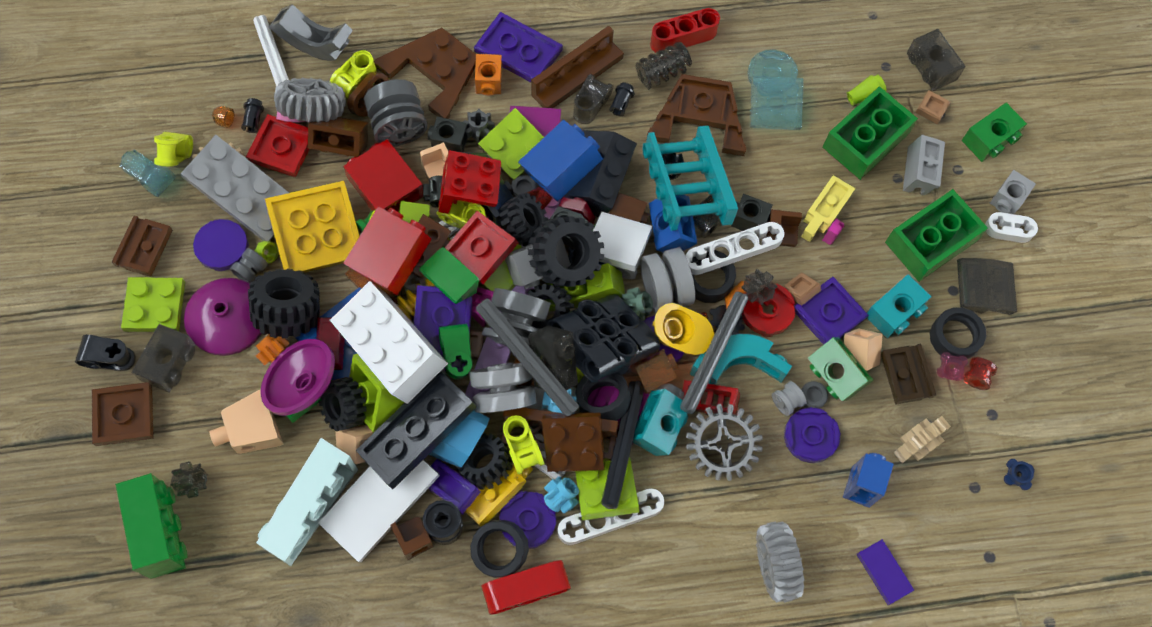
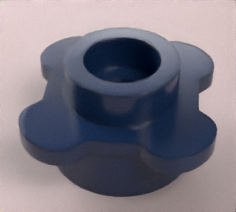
[1004,459,1035,490]

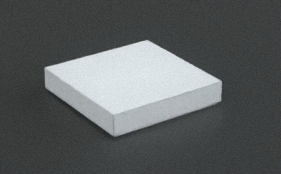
[593,212,652,272]

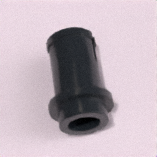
[609,82,635,116]
[241,98,264,133]

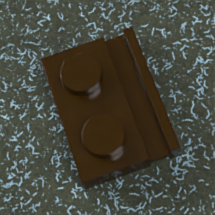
[881,344,936,405]

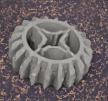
[274,77,346,123]
[686,404,763,481]
[756,521,805,603]

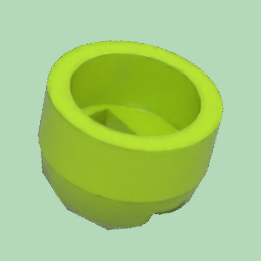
[254,241,279,263]

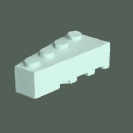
[256,438,358,566]

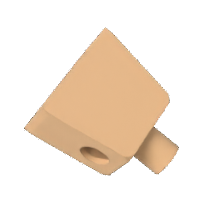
[209,389,284,454]

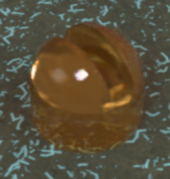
[212,106,235,128]

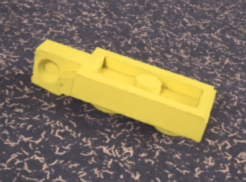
[801,175,856,242]

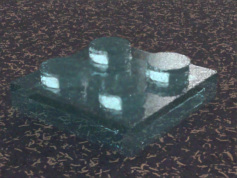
[750,76,803,130]

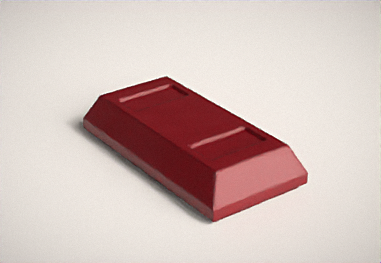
[316,317,345,370]

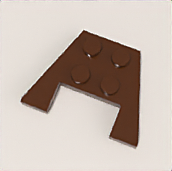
[374,27,476,119]
[646,74,746,156]

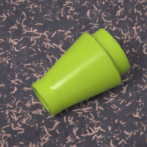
[846,74,886,106]

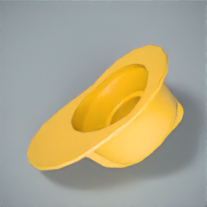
[652,303,714,355]

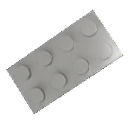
[181,135,289,241]

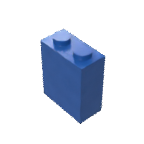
[518,119,603,202]

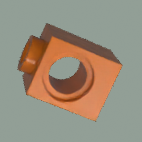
[475,54,502,96]

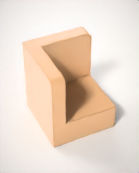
[420,142,448,180]
[844,328,883,371]
[335,424,373,464]

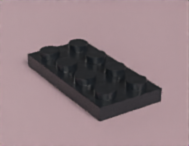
[356,371,477,490]

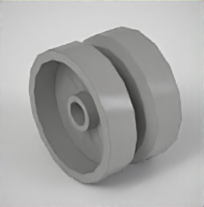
[640,247,695,313]
[469,363,537,413]

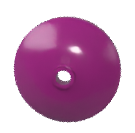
[184,278,262,356]
[261,339,335,416]

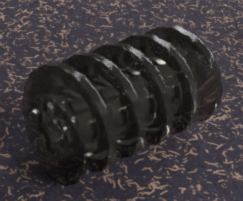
[635,42,692,90]

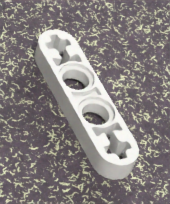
[686,222,784,275]
[558,489,664,545]

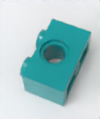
[867,274,932,339]
[633,389,688,456]

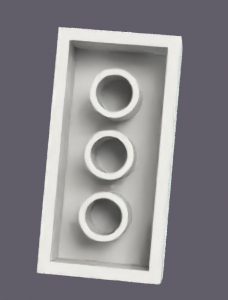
[330,281,448,404]

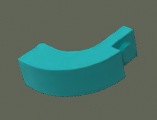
[690,334,792,385]

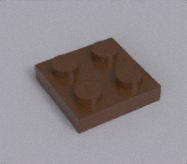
[92,382,154,446]
[542,412,605,472]

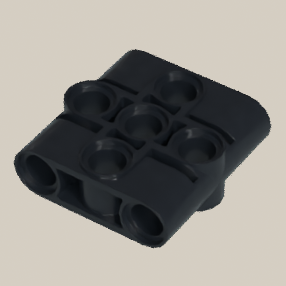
[547,294,660,382]

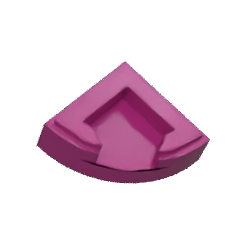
[822,218,845,245]

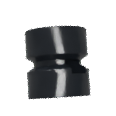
[423,500,463,545]

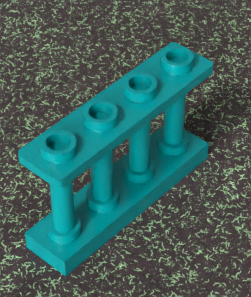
[642,126,738,231]

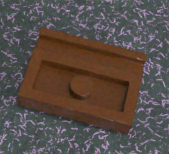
[112,216,173,277]

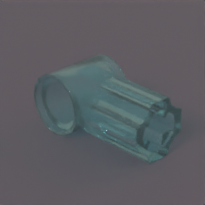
[119,149,176,197]

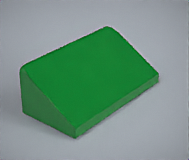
[419,247,479,304]

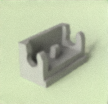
[903,135,945,195]

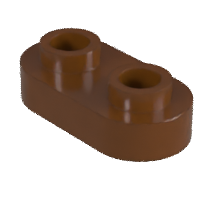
[347,72,389,117]

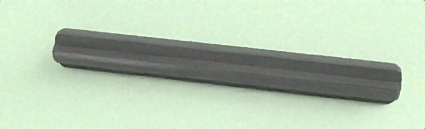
[680,292,748,414]
[476,299,579,417]

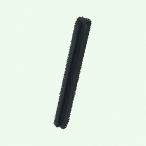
[601,380,645,509]

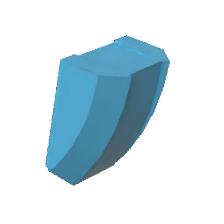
[429,410,490,468]

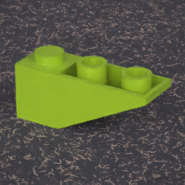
[544,263,625,312]

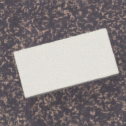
[318,460,440,562]

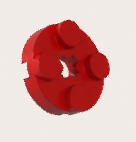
[741,283,795,338]

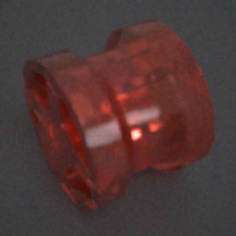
[963,357,998,390]

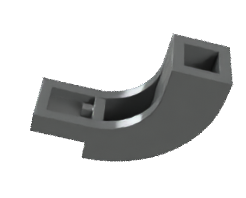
[269,4,353,61]

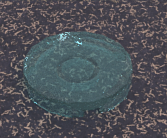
[747,50,798,96]

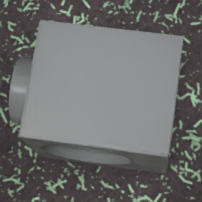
[990,170,1036,214]

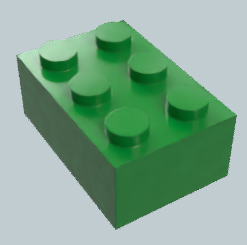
[822,86,918,180]
[885,189,988,282]
[115,473,188,579]

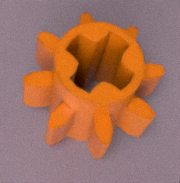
[255,334,290,365]

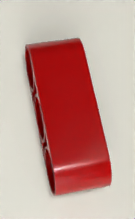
[650,8,720,54]
[481,560,571,615]

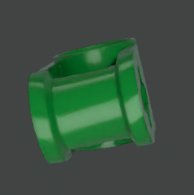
[439,323,472,379]

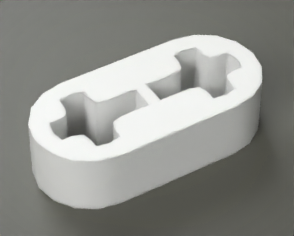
[985,212,1038,243]

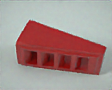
[682,380,740,415]

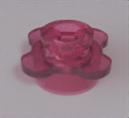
[937,352,968,381]

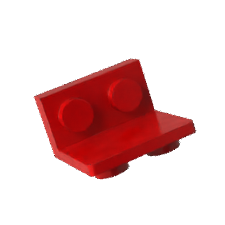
[438,150,501,214]

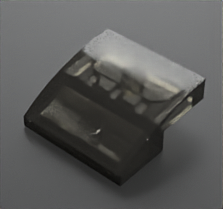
[957,258,1017,315]

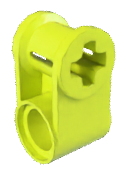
[330,50,377,99]
[154,132,193,167]
[437,200,487,229]
[503,415,545,475]

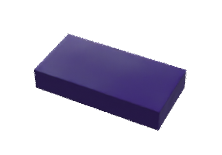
[428,459,481,514]
[856,539,914,605]

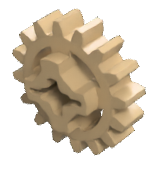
[893,416,951,463]

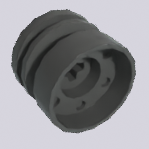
[364,79,427,146]
[482,288,551,350]

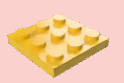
[265,181,360,273]

